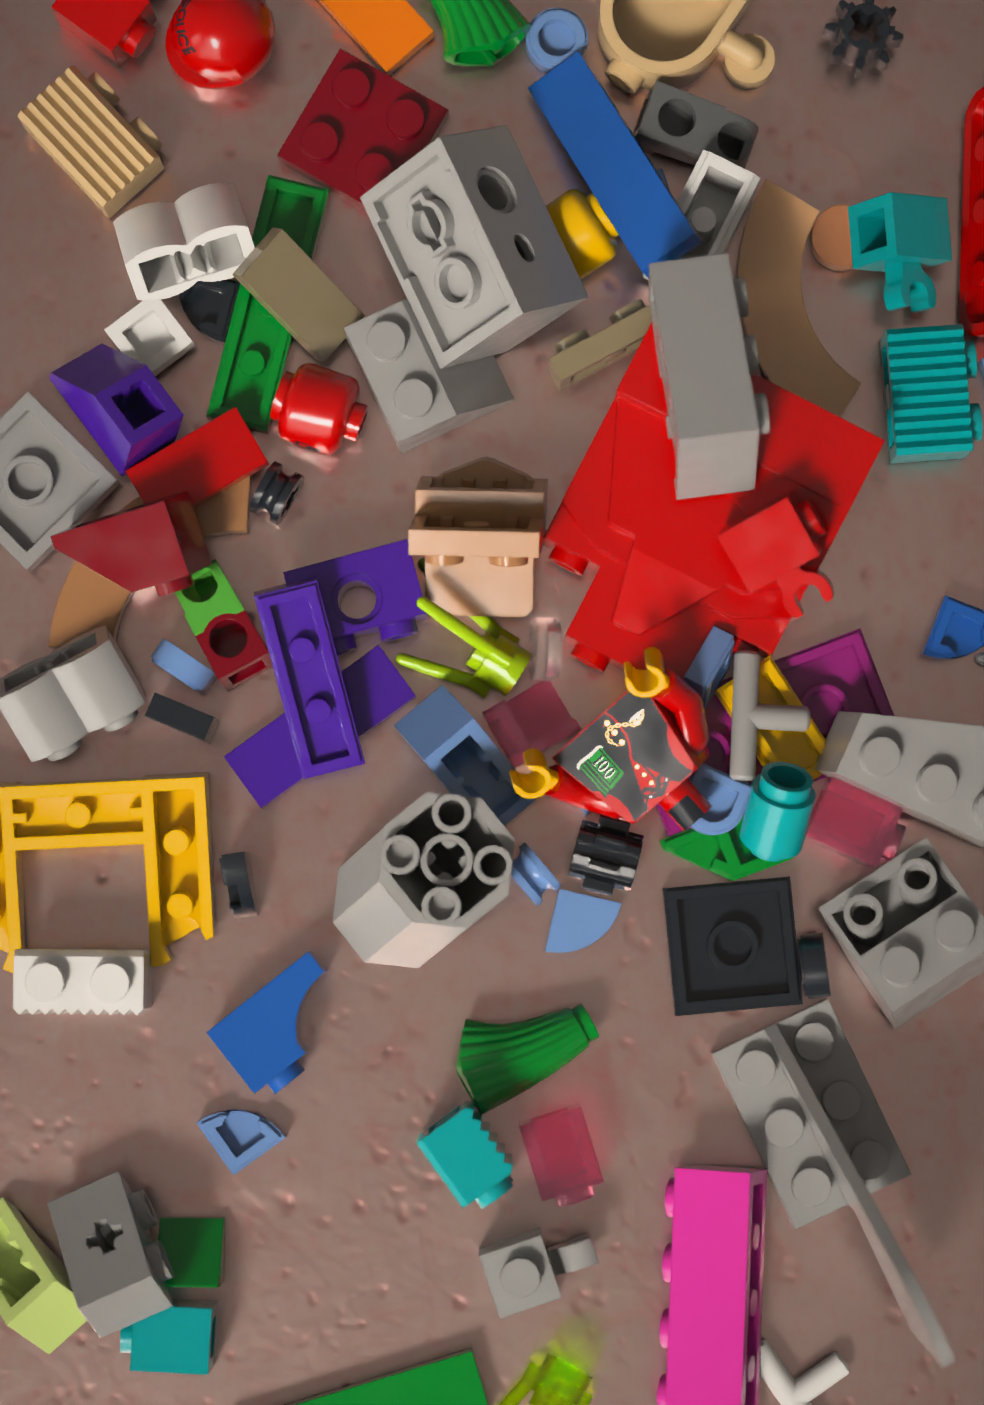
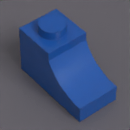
[206,951,328,1094]

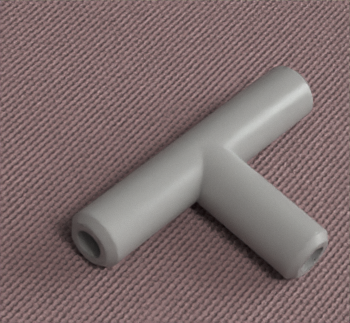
[730,651,810,781]

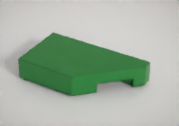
[659,812,793,881]

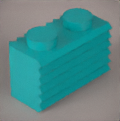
[880,324,982,464]
[417,1100,514,1209]

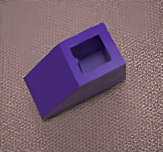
[49,343,184,477]

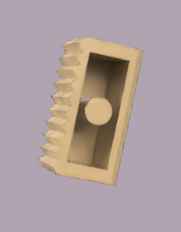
[18,65,165,219]

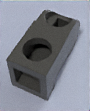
[633,81,759,169]

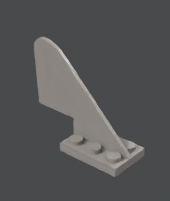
[711,998,955,1368]

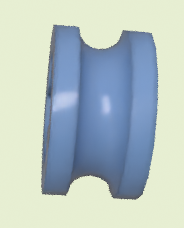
[511,842,561,906]

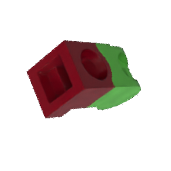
[175,559,273,691]

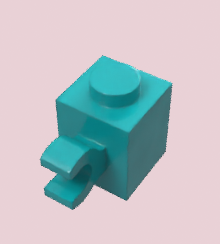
[848,192,952,313]

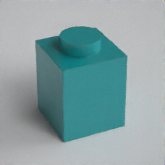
[120,1298,218,1375]

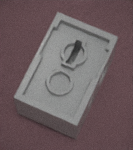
[360,125,588,369]

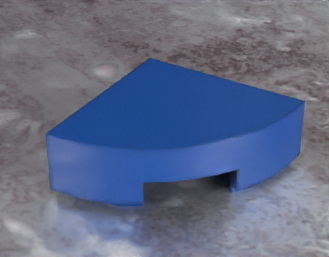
[920,595,984,660]

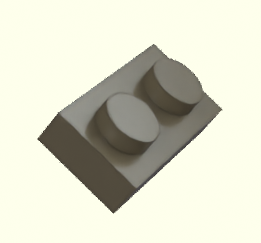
[548,299,652,392]

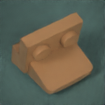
[408,457,548,617]

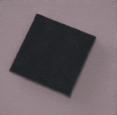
[662,876,803,1016]

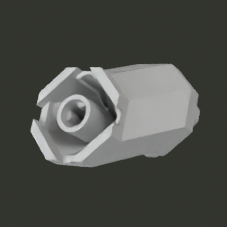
[333,792,515,968]

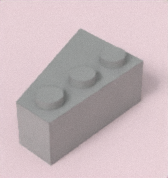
[649,253,770,500]
[815,711,984,848]

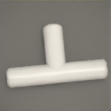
[760,1339,850,1405]

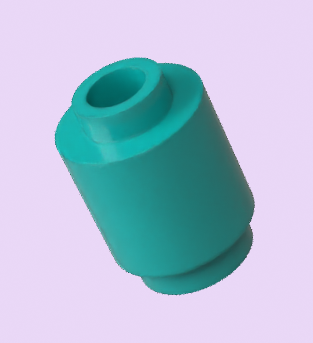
[739,762,816,862]

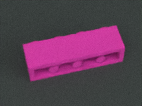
[657,1164,768,1405]

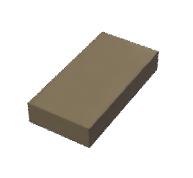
[232,227,365,362]

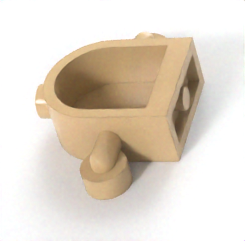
[598,0,775,94]

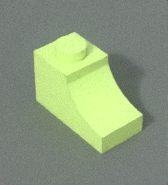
[0,1197,87,1355]

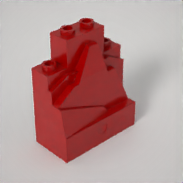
[543,322,885,679]

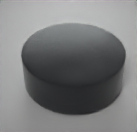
[797,932,831,999]

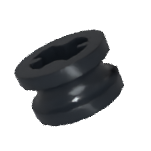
[249,461,304,526]

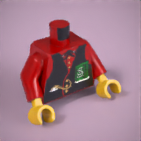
[509,647,712,832]

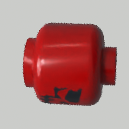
[270,363,369,455]

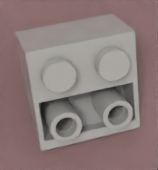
[819,837,984,1030]

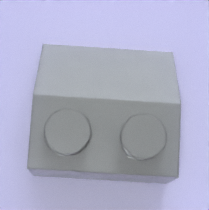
[344,299,514,454]

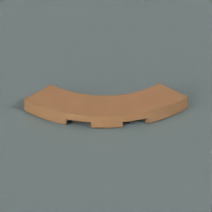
[48,475,252,649]

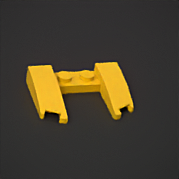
[0,772,215,973]

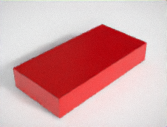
[126,407,269,508]

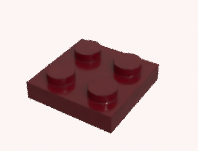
[277,48,449,211]

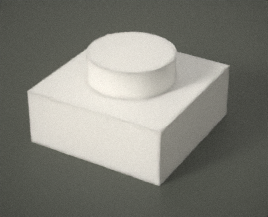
[104,300,195,376]

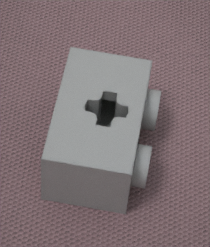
[47,1171,174,1338]

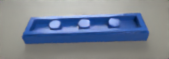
[528,51,702,279]

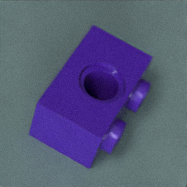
[283,539,428,655]

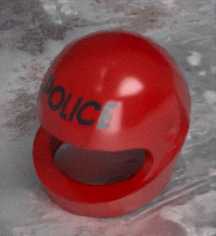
[165,0,276,90]

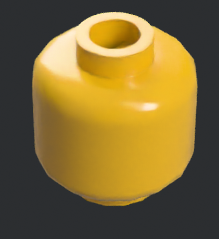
[546,189,619,280]

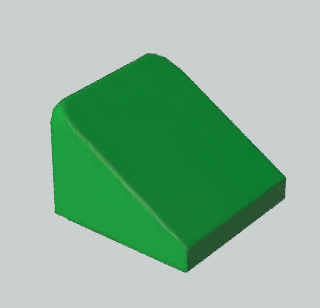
[158,1217,225,1288]

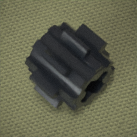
[822,0,904,78]
[568,815,644,896]

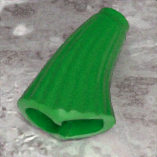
[430,0,532,66]
[455,1004,599,1115]

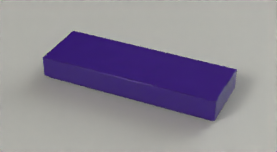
[254,576,365,779]
[224,645,416,809]

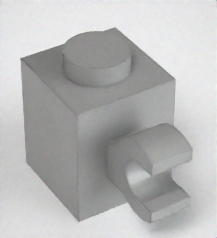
[479,1227,599,1319]

